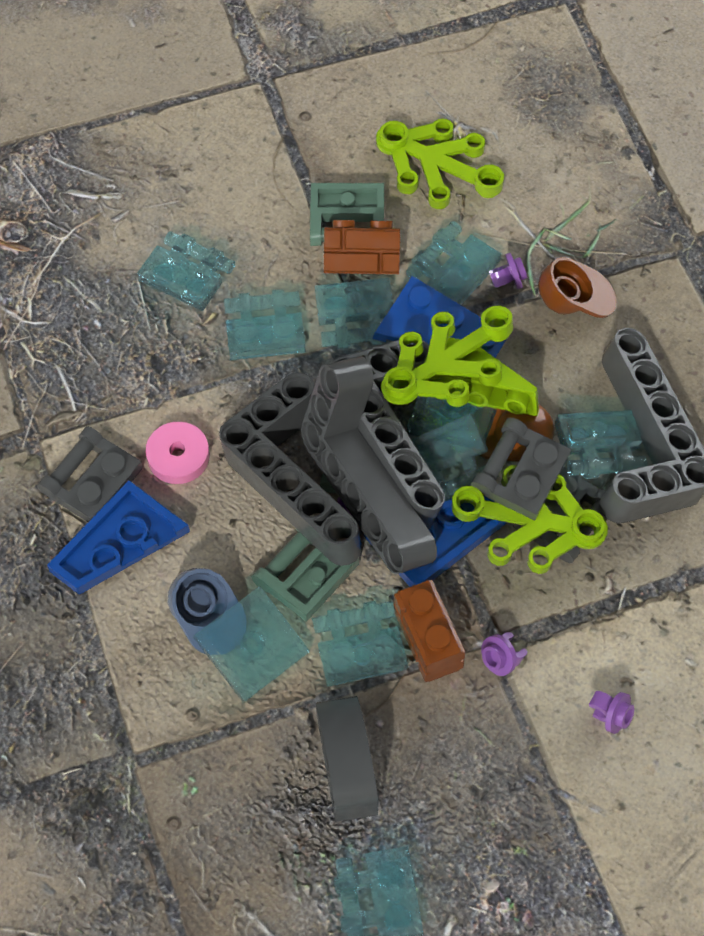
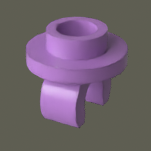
[489,253,528,290]
[481,632,528,676]
[589,691,634,734]

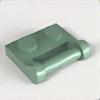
[310,183,384,246]
[251,529,359,622]

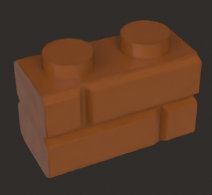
[324,220,400,274]
[393,580,465,682]

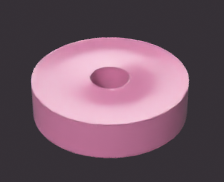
[146,422,210,484]

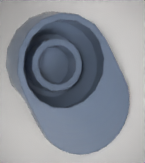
[167,568,246,656]

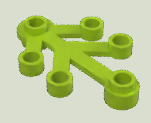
[376,118,504,209]
[381,306,513,407]
[451,465,608,574]

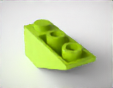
[424,337,539,416]

